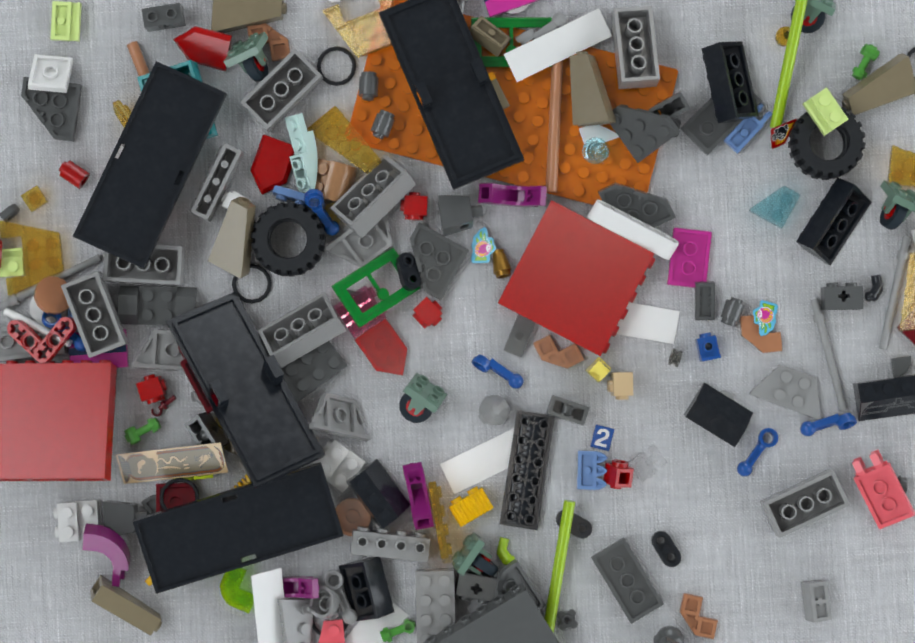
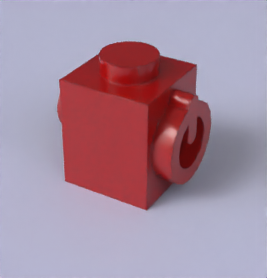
[400,192,428,221]
[412,297,443,329]
[136,374,168,405]
[603,459,634,489]

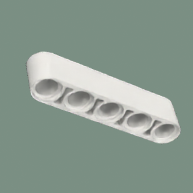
[587,199,679,260]

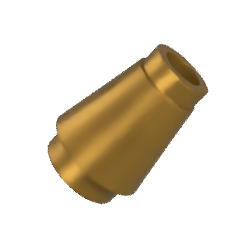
[493,249,512,279]

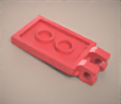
[852,449,915,530]

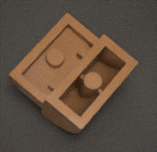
[315,159,358,203]

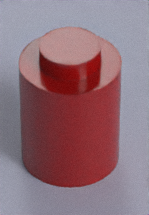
[59,160,90,189]

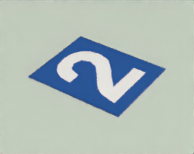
[590,425,614,451]

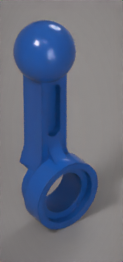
[304,189,340,236]
[42,312,86,352]
[471,354,524,389]
[800,413,857,436]
[737,428,778,477]

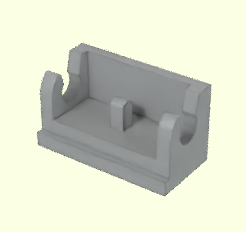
[801,580,832,622]

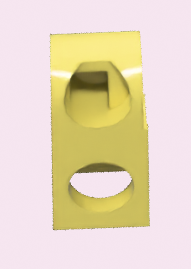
[585,357,611,382]

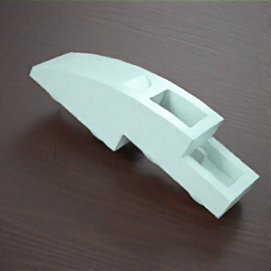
[285,113,318,193]

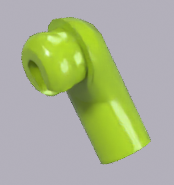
[496,537,515,565]

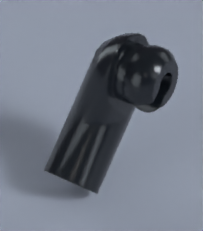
[865,274,883,302]

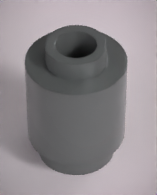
[359,71,379,101]
[370,110,395,140]
[721,297,745,327]

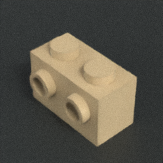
[607,372,633,400]

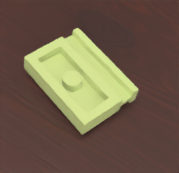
[50,1,82,42]
[802,87,848,136]
[0,248,25,278]

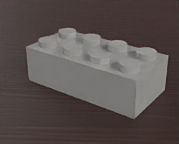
[611,6,660,89]
[240,48,324,132]
[330,154,416,238]
[103,245,186,286]
[61,272,129,358]
[258,292,347,368]
[760,469,850,538]
[415,568,455,643]

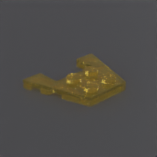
[322,0,394,58]
[0,221,64,296]

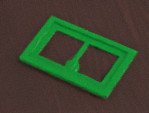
[471,17,552,67]
[331,247,420,328]

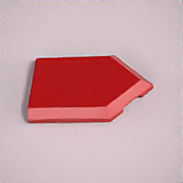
[173,26,232,71]
[250,135,295,195]
[354,318,407,375]

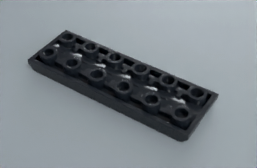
[500,410,555,530]

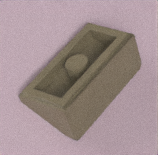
[470,16,512,57]

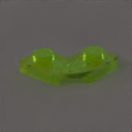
[220,568,254,614]

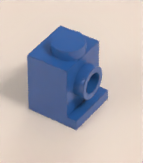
[695,332,721,362]

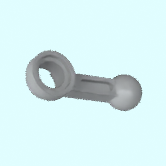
[515,13,567,45]
[324,571,357,624]

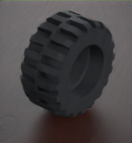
[788,107,866,180]
[251,202,326,277]

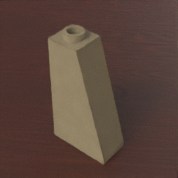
[211,0,287,33]
[569,51,616,127]
[842,53,915,115]
[208,197,256,279]
[90,575,162,636]

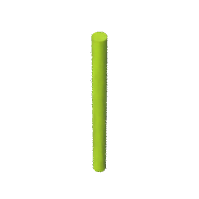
[770,0,808,128]
[545,500,575,633]

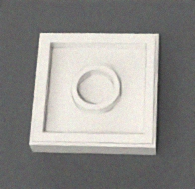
[28,54,73,93]

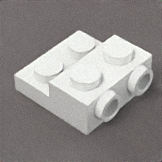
[311,439,366,493]
[53,500,100,542]

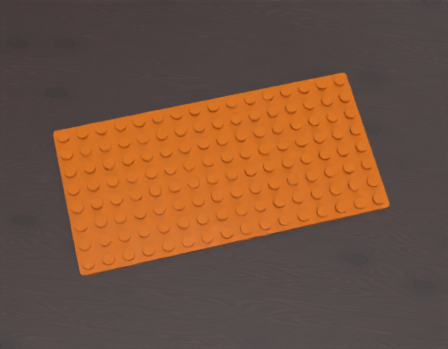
[346,0,678,205]

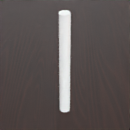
[3,308,73,347]

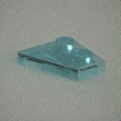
[749,186,800,229]

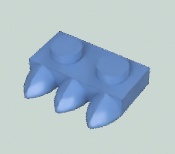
[577,450,608,490]

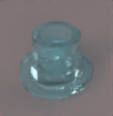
[582,137,609,164]

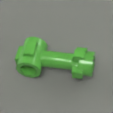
[852,44,880,81]
[124,417,161,445]
[380,618,416,642]

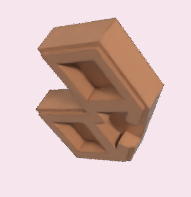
[247,23,290,62]
[740,315,782,353]
[533,335,584,369]
[679,593,718,639]

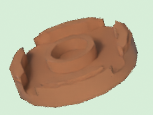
[34,276,69,315]
[335,498,371,536]

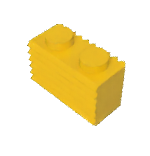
[449,486,494,527]

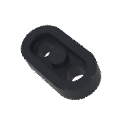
[396,252,421,291]
[556,510,592,538]
[651,531,681,567]

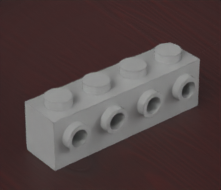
[190,143,244,222]
[350,526,431,562]

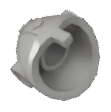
[478,395,510,425]
[306,586,340,620]

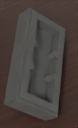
[695,281,715,320]
[504,315,535,357]

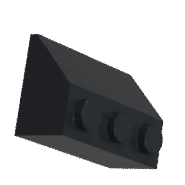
[684,383,753,447]
[346,459,410,529]
[339,557,394,621]

